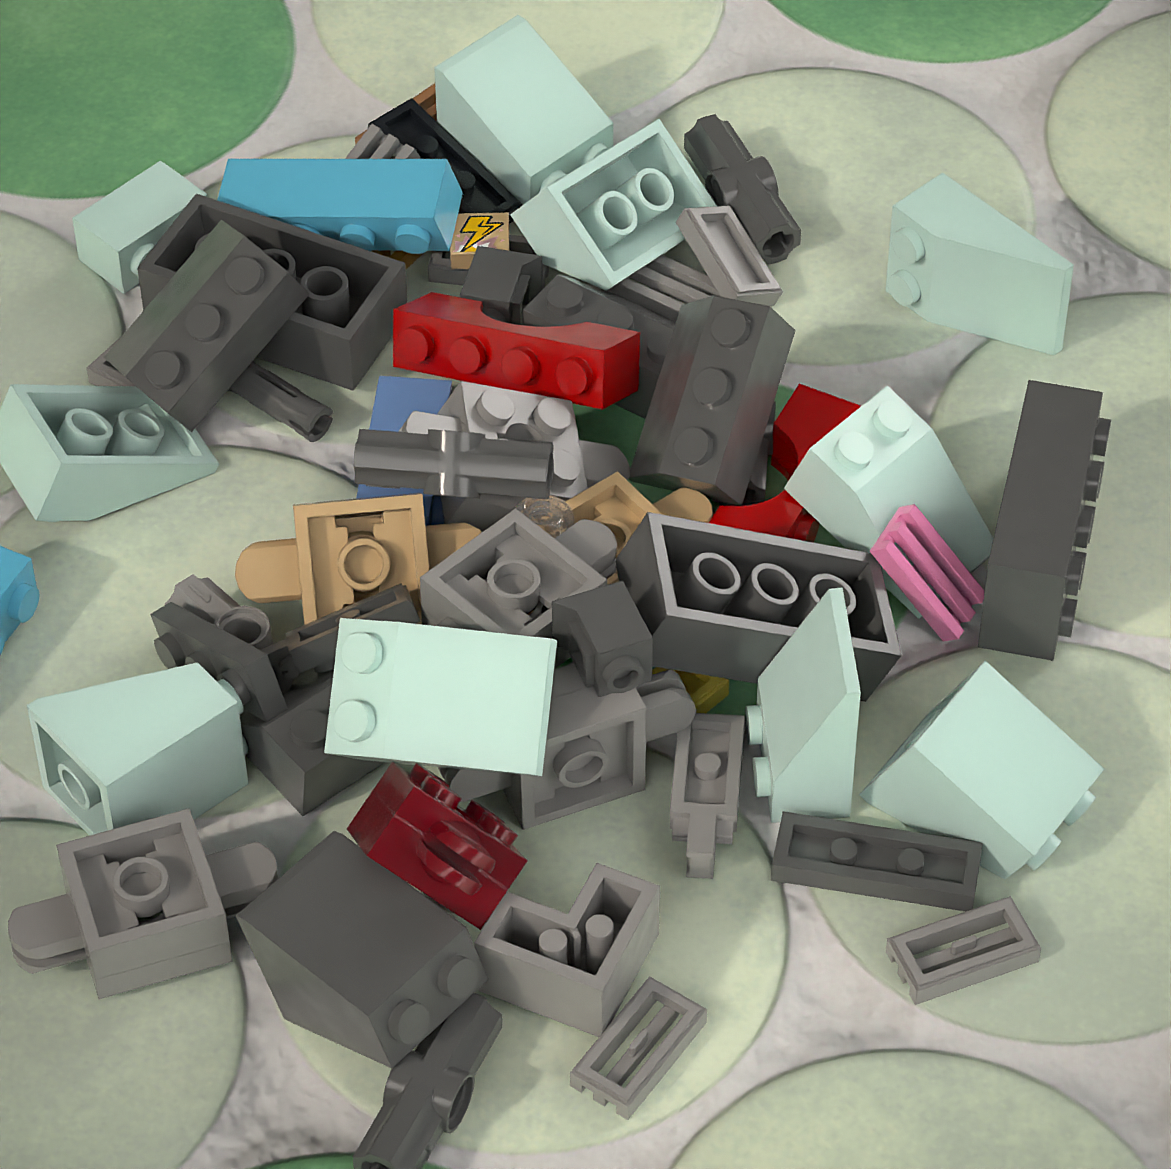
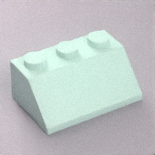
[510,119,717,291]

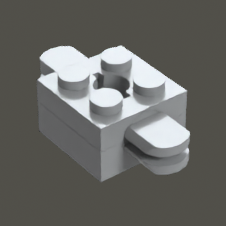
[398,381,630,532]
[420,508,617,669]
[438,662,696,830]
[8,808,278,999]

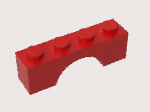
[393,292,640,410]
[709,383,861,543]

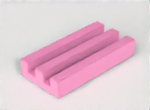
[870,504,985,642]

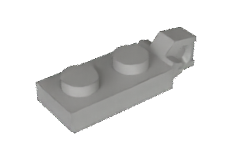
[670,713,745,879]

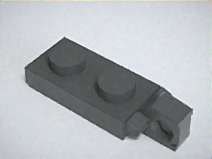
[260,583,421,693]

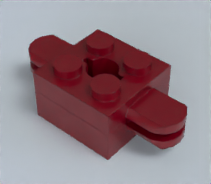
[347,762,528,930]

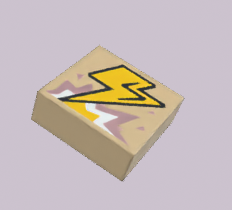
[450,212,509,269]

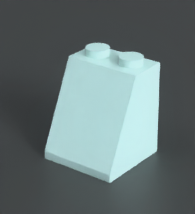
[434,15,613,205]
[859,661,1104,880]
[27,662,248,836]

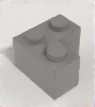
[474,863,660,1037]

